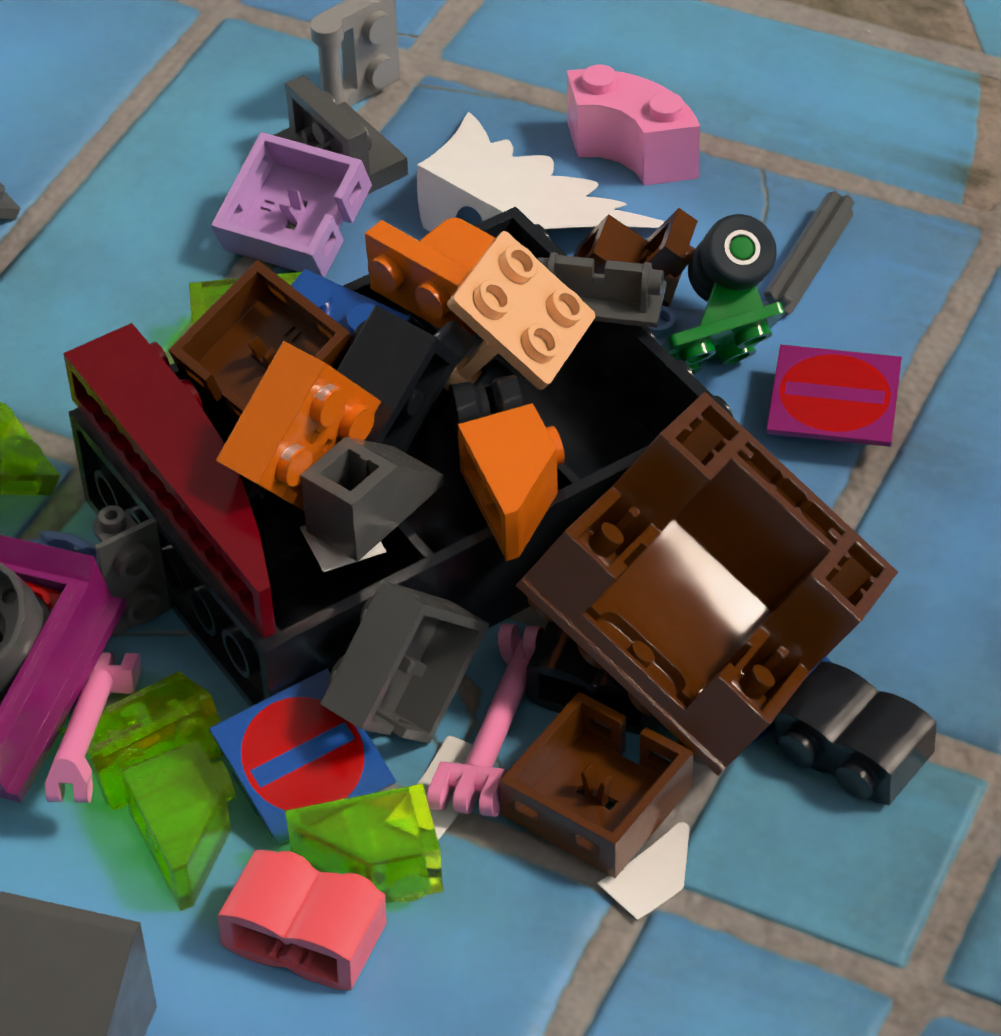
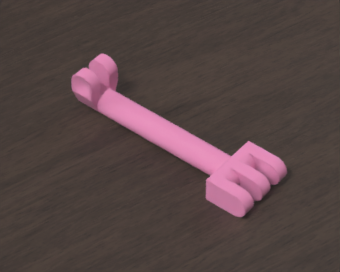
[427,623,544,817]
[45,652,141,803]

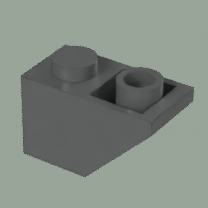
[300,436,444,562]

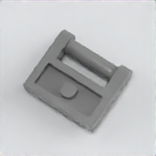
[310,0,400,107]

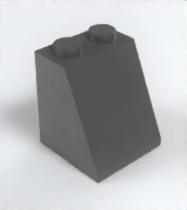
[0,891,157,1036]

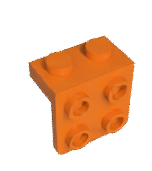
[364,218,495,335]

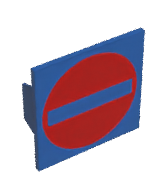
[209,668,396,846]

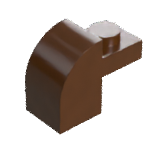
[573,208,698,307]

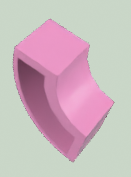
[567,65,700,186]

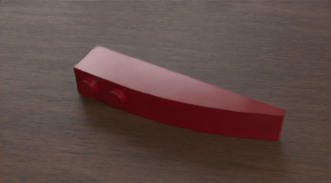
[63,323,276,639]

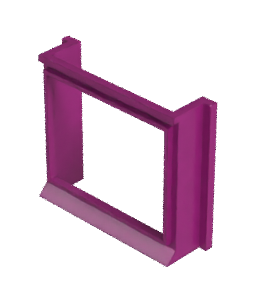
[0,535,126,803]

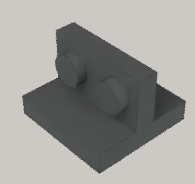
[252,75,408,208]

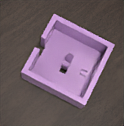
[211,132,372,278]

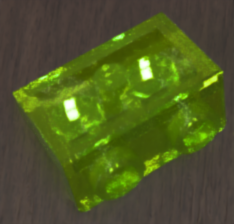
[61,671,223,810]

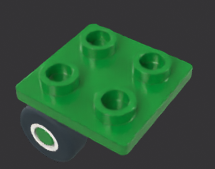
[661,214,785,375]

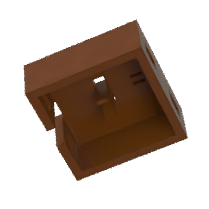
[168,259,351,420]
[499,692,694,878]

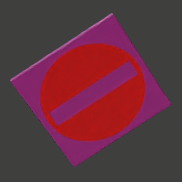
[766,344,902,447]

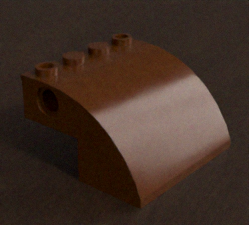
[516,392,898,776]

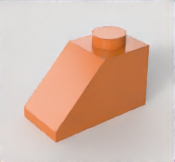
[458,403,565,561]

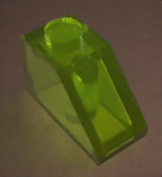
[121,739,236,911]
[285,784,443,903]

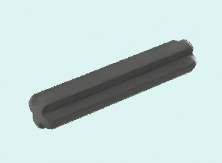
[763,191,854,317]

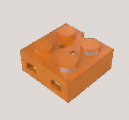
[216,341,381,510]

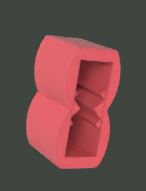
[218,850,387,990]

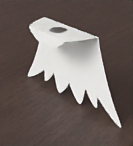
[417,112,665,232]

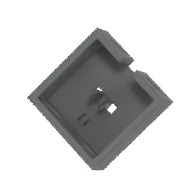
[320,580,490,744]

